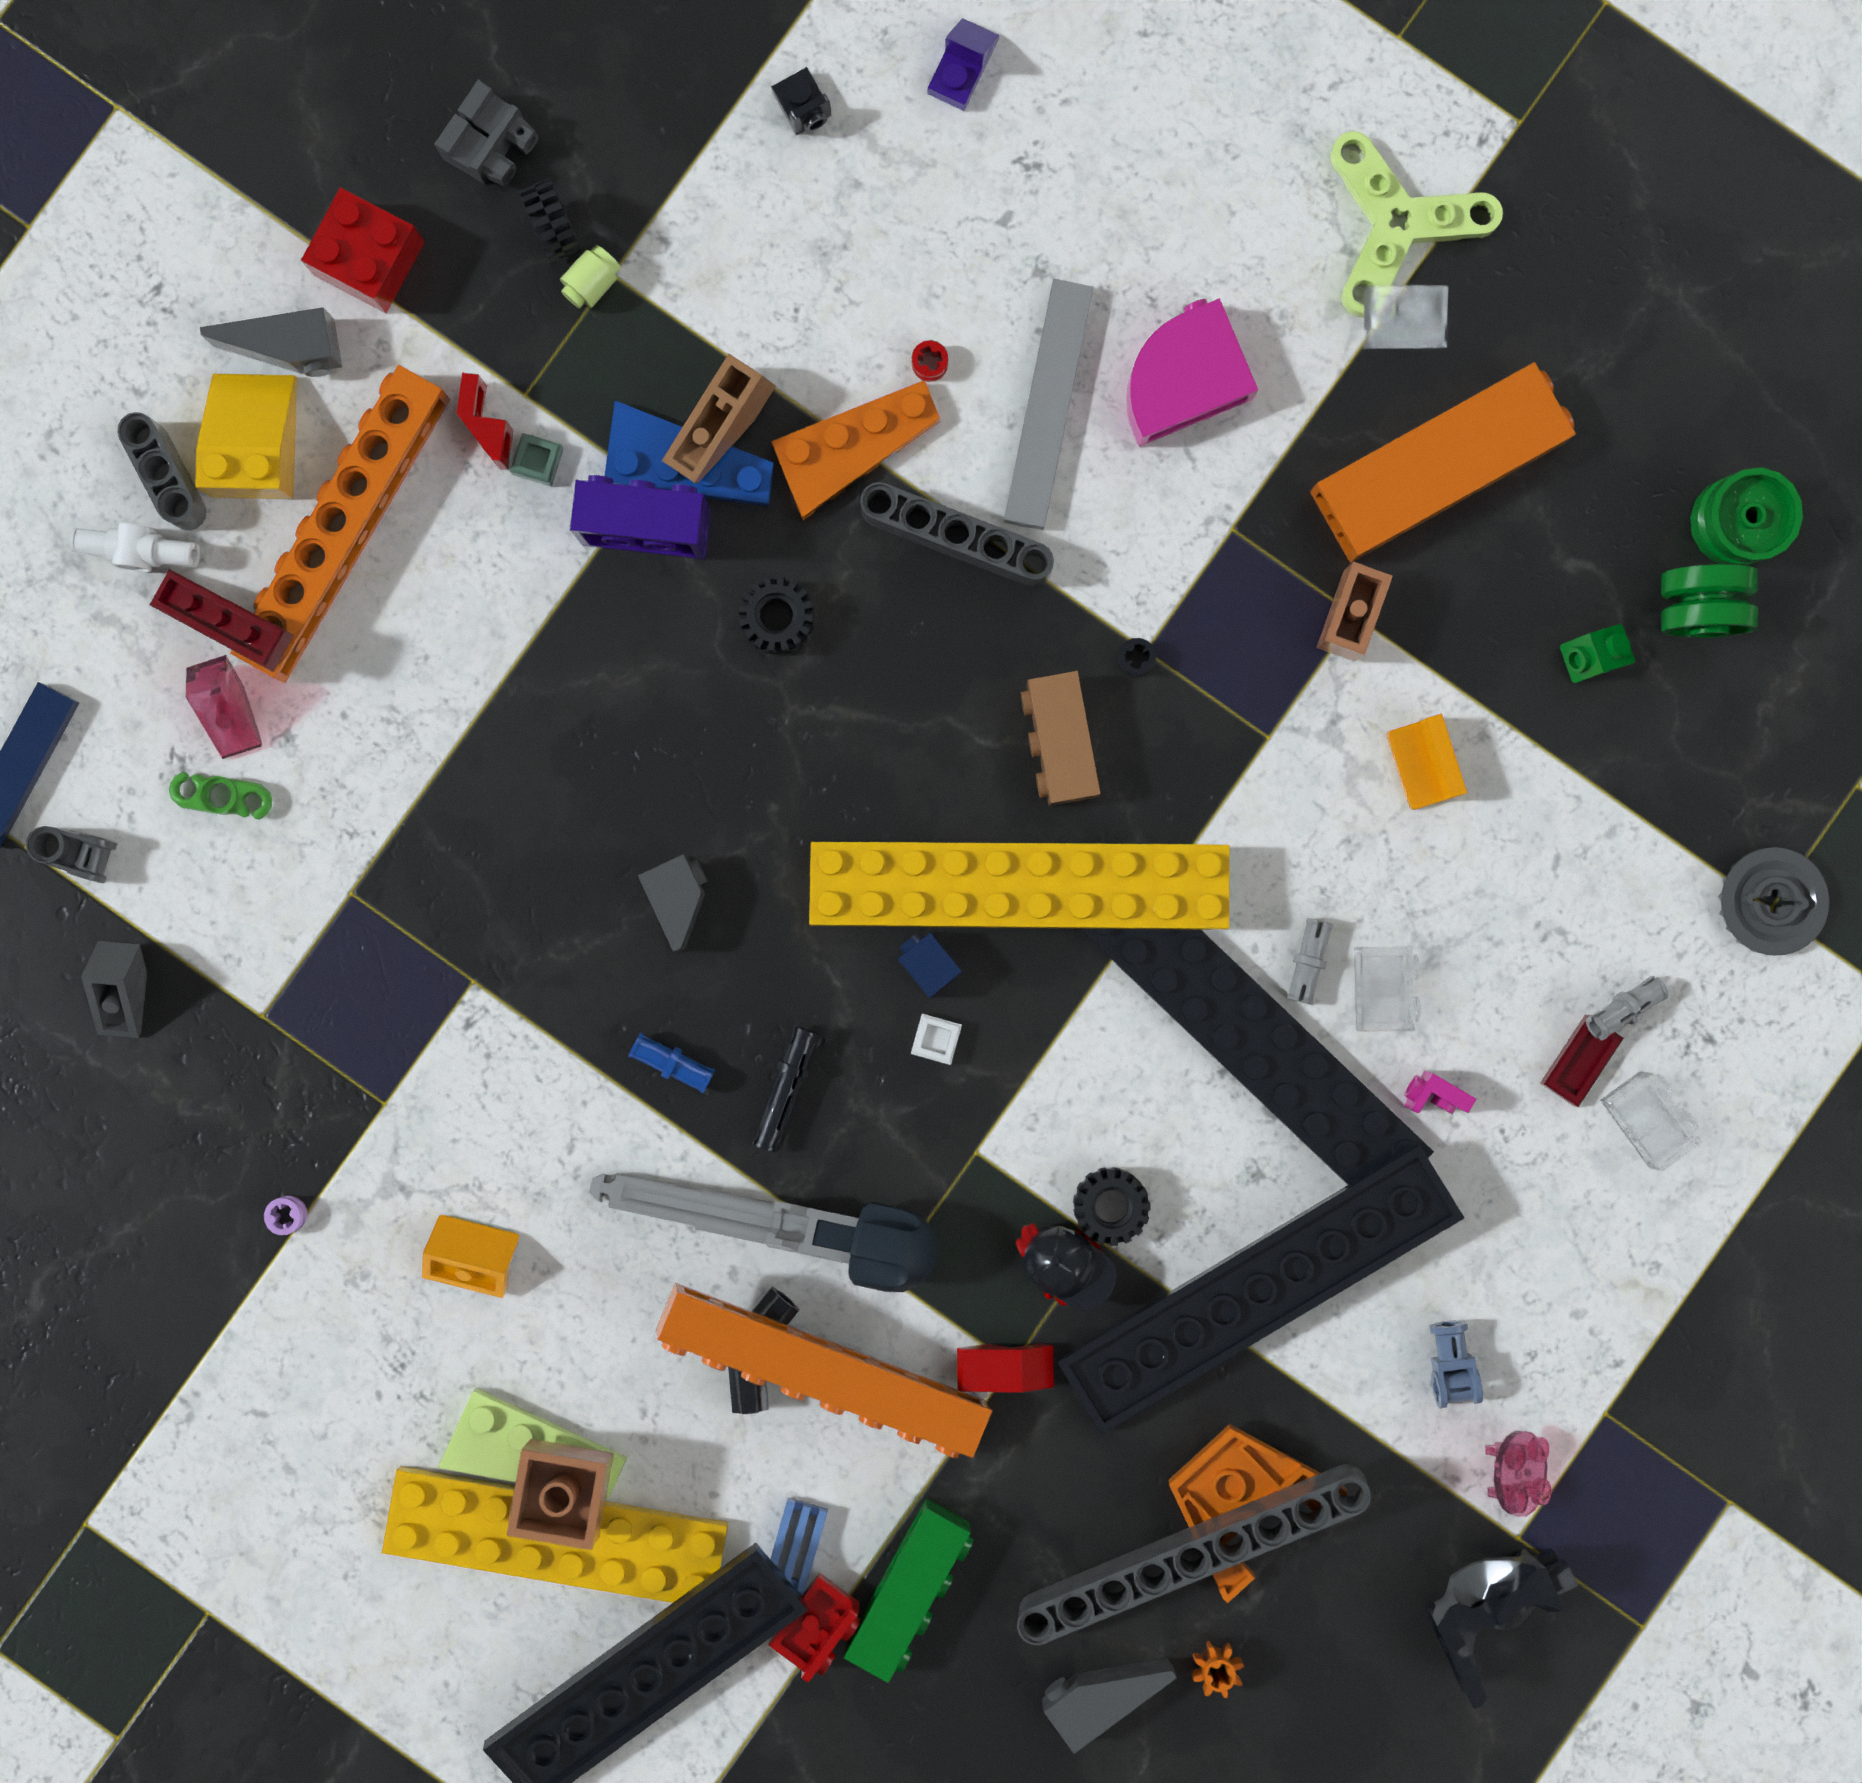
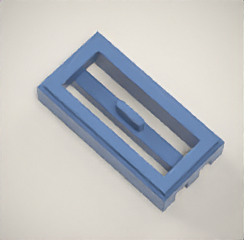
[770,1497,828,1594]

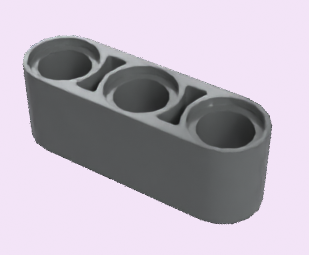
[117,412,207,531]

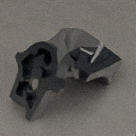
[1425,1548,1578,1709]

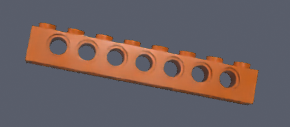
[230,364,451,683]

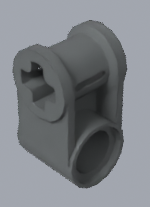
[26,826,118,883]

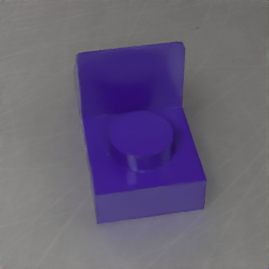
[927,18,999,111]

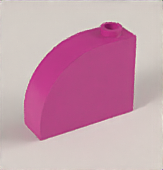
[1126,298,1258,447]

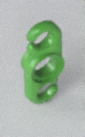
[169,772,273,820]

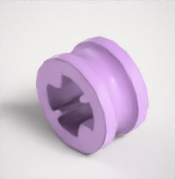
[264,1195,307,1235]

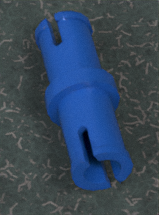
[628,1033,715,1093]

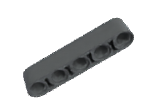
[860,482,1054,587]

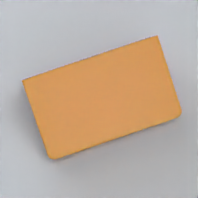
[1386,713,1467,810]
[422,1215,519,1298]

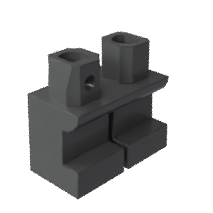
[434,79,539,187]

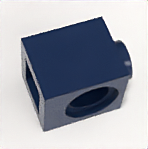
[898,932,962,998]

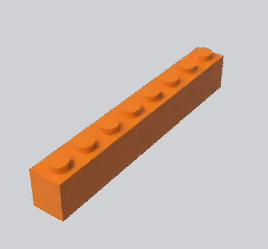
[656,1282,992,1458]

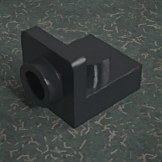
[771,67,832,135]

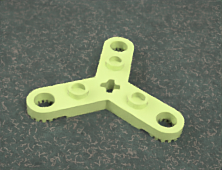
[1330,131,1503,318]

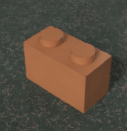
[1316,562,1393,662]

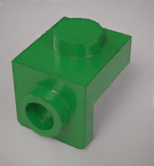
[1560,623,1636,683]

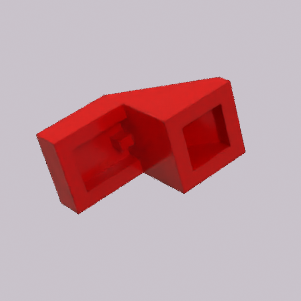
[456,372,514,470]
[957,1343,1054,1392]

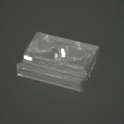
[1364,286,1448,349]

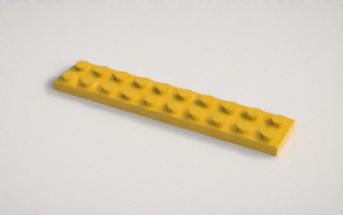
[809,842,1230,930]

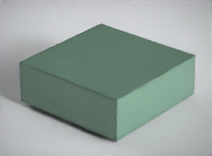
[510,433,564,487]

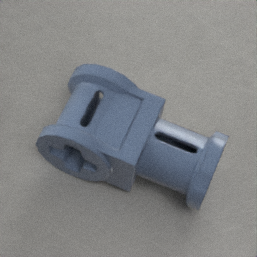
[1429,1320,1483,1409]

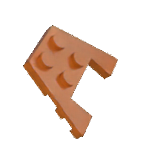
[1169,1424,1348,1603]

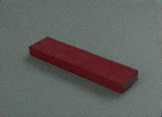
[149,569,294,672]

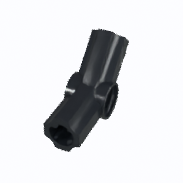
[728,1286,800,1415]

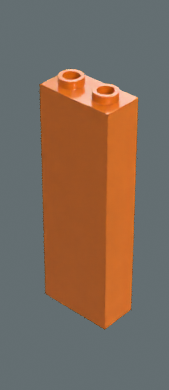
[1310,362,1576,563]

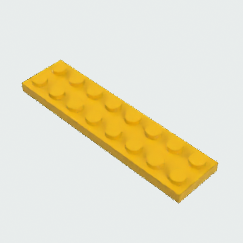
[382,1466,729,1603]

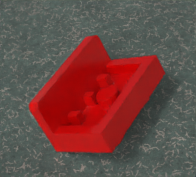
[768,1572,861,1683]

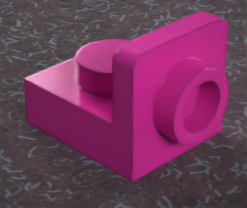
[1404,1071,1477,1115]

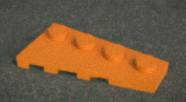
[771,380,940,520]

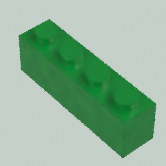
[844,1498,974,1683]

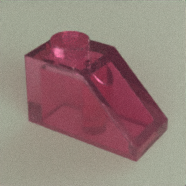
[185,655,262,759]

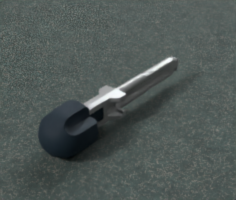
[589,1173,938,1292]

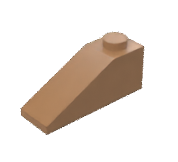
[662,354,776,484]

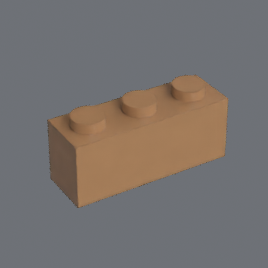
[1020,671,1100,806]

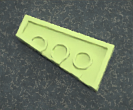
[438,1388,628,1500]

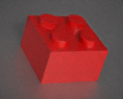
[300,187,425,314]

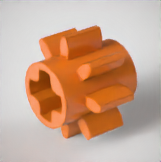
[1191,1641,1244,1698]

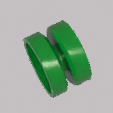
[1690,467,1803,565]
[1661,564,1758,638]

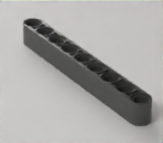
[1017,1464,1371,1645]

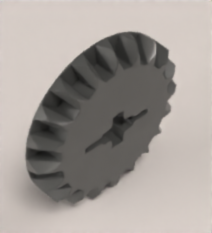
[1718,847,1830,956]

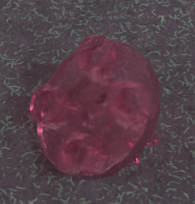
[1485,1430,1552,1517]

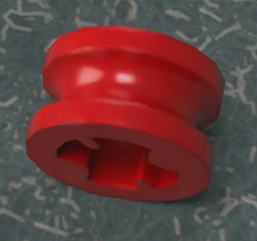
[911,340,949,382]

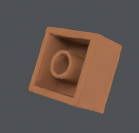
[506,1439,614,1550]

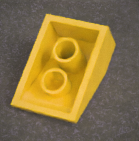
[195,373,297,500]

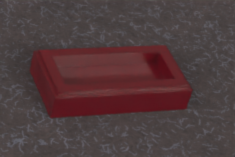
[1539,1015,1624,1107]

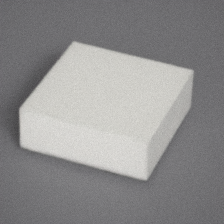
[911,1013,962,1065]

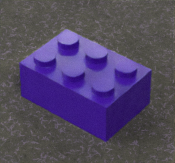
[570,475,711,560]

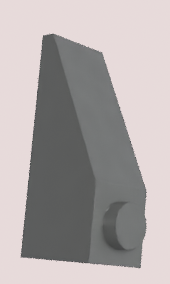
[200,307,342,377]
[1042,1658,1177,1754]

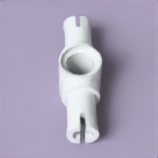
[69,523,200,572]

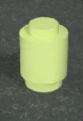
[560,245,621,309]

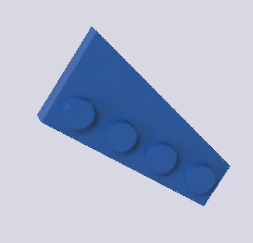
[604,401,774,507]

